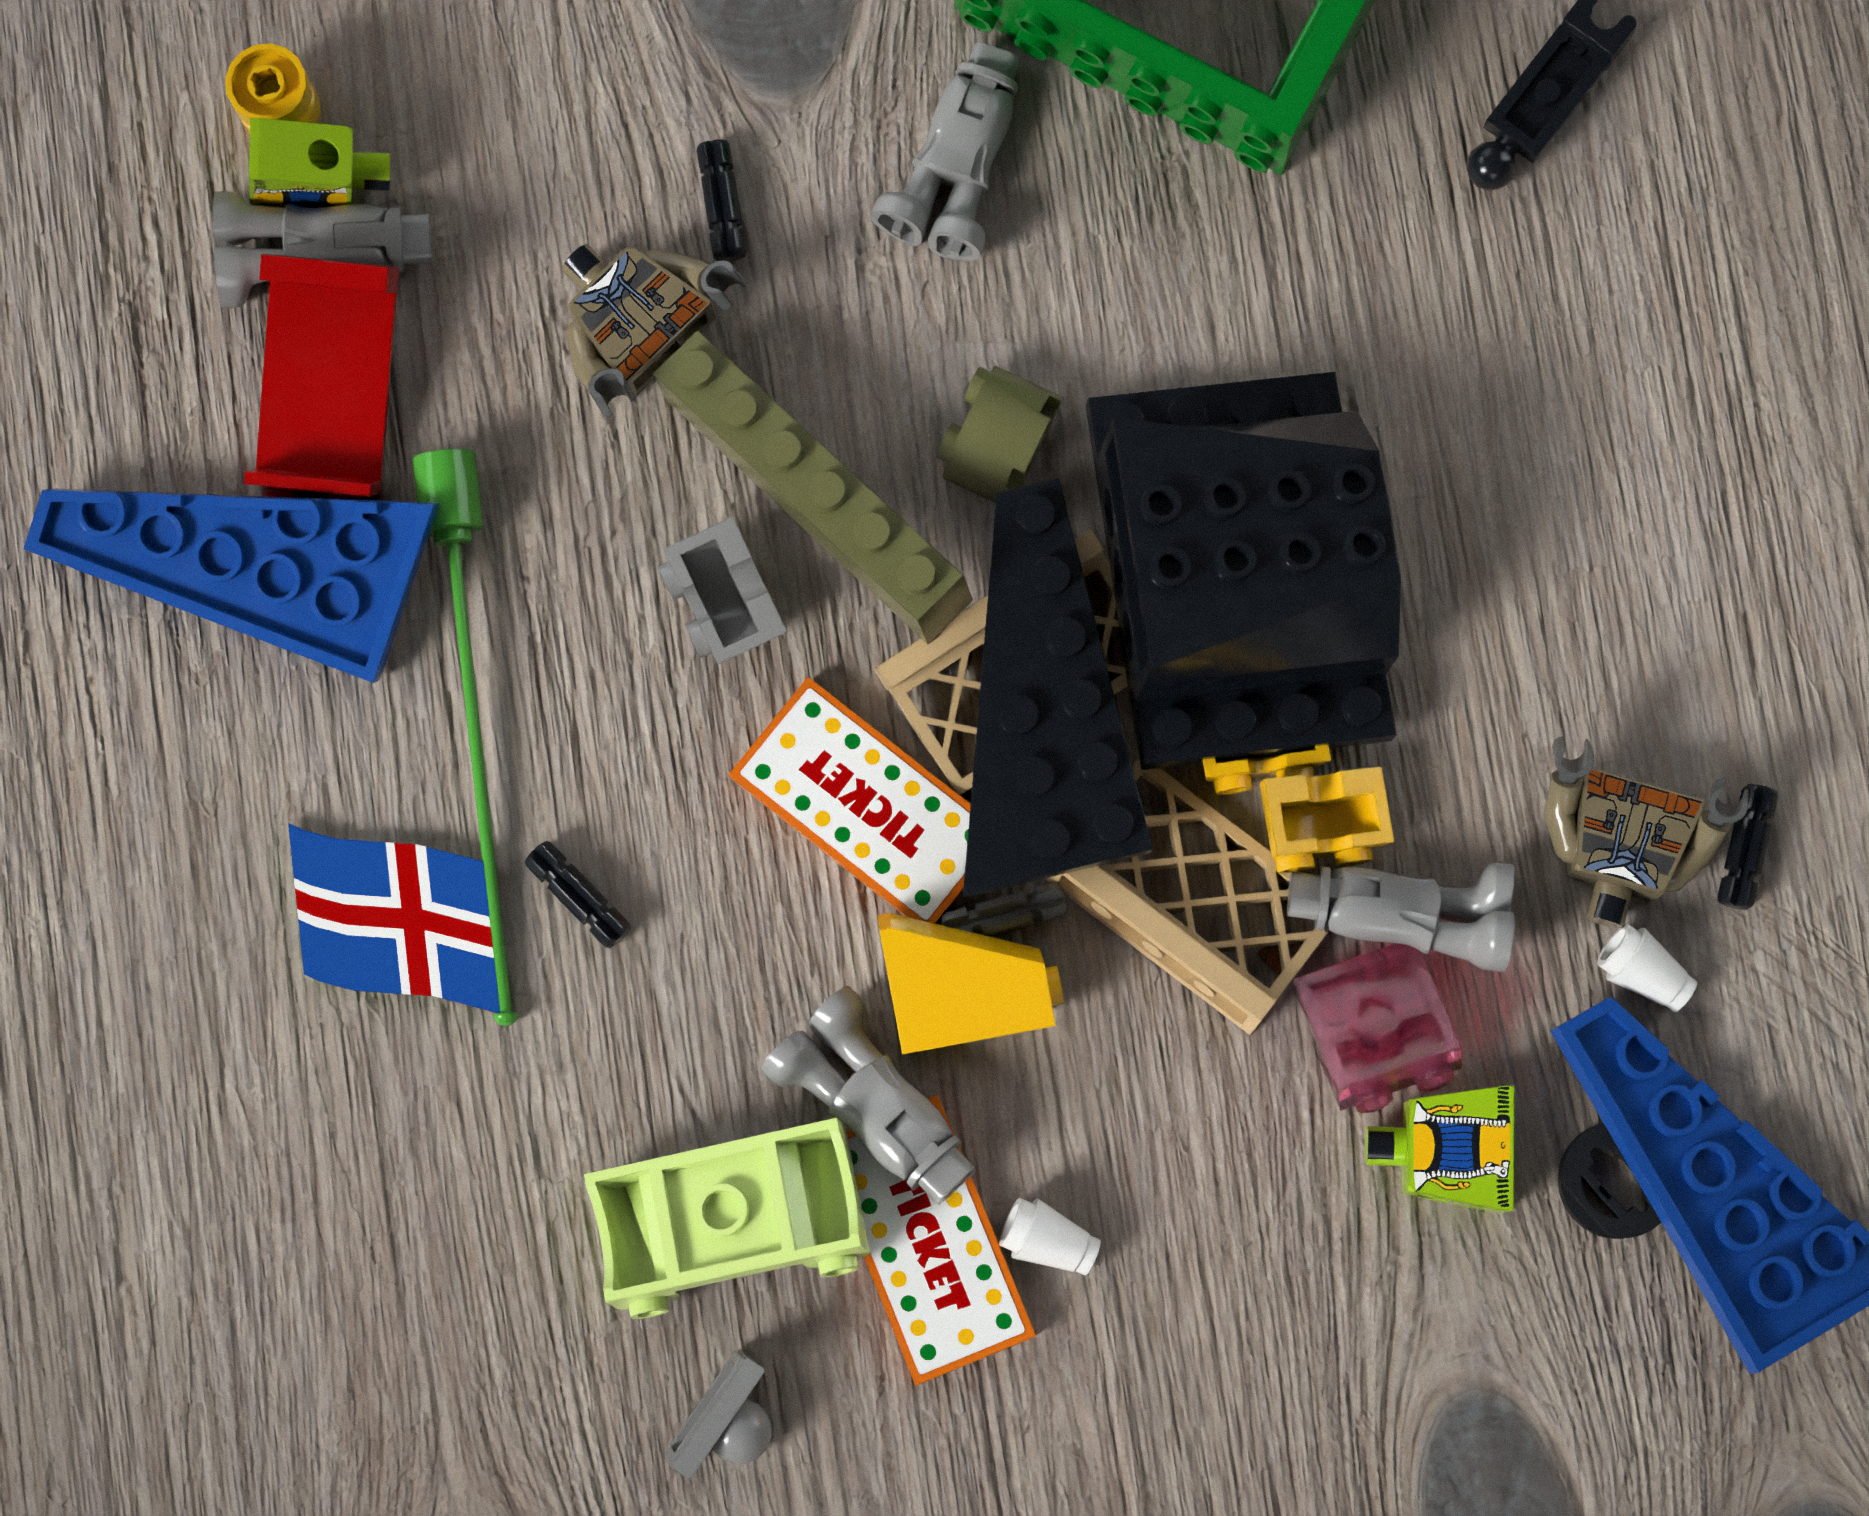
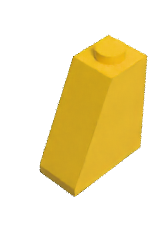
[877,913,1064,1055]

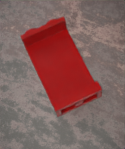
[244,254,399,500]

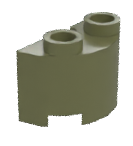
[936,366,1064,503]

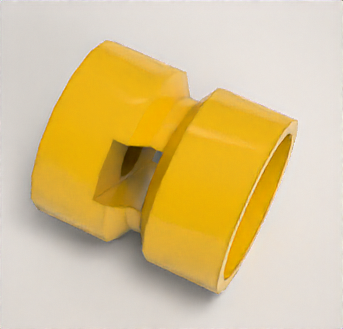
[225,43,321,135]

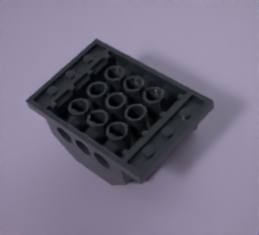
[1085,372,1401,770]

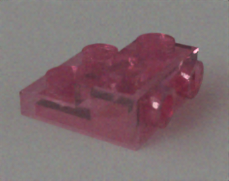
[1293,943,1462,1113]

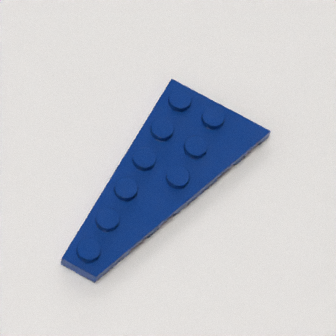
[23,488,440,683]
[1550,997,1869,1374]

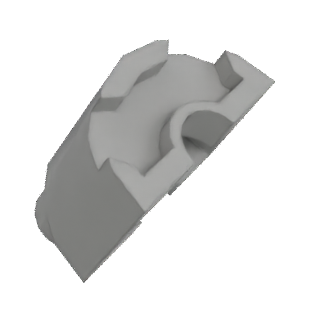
[657,516,787,664]

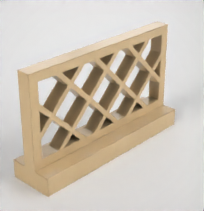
[873,529,1128,795]
[1046,758,1328,1035]

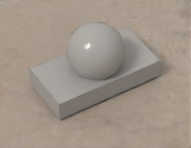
[664,1349,772,1480]

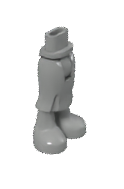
[870,42,1021,261]
[213,191,432,308]
[1287,862,1515,972]
[761,986,976,1205]

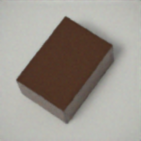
[1257,945,1292,978]

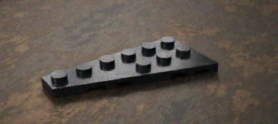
[963,478,1153,898]

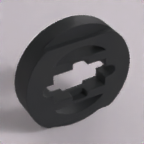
[1558,1123,1661,1239]

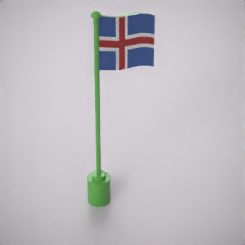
[288,449,519,1026]

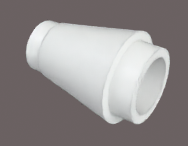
[1597,924,1697,1012]
[999,1198,1101,1275]

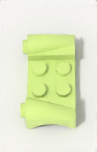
[584,1118,870,1319]

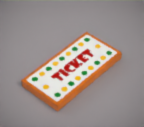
[728,677,971,924]
[847,1094,1036,1386]

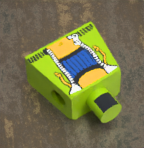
[249,117,390,208]
[1364,1086,1514,1213]

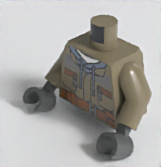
[561,244,748,418]
[1544,736,1750,928]

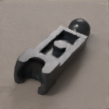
[1467,0,1637,190]

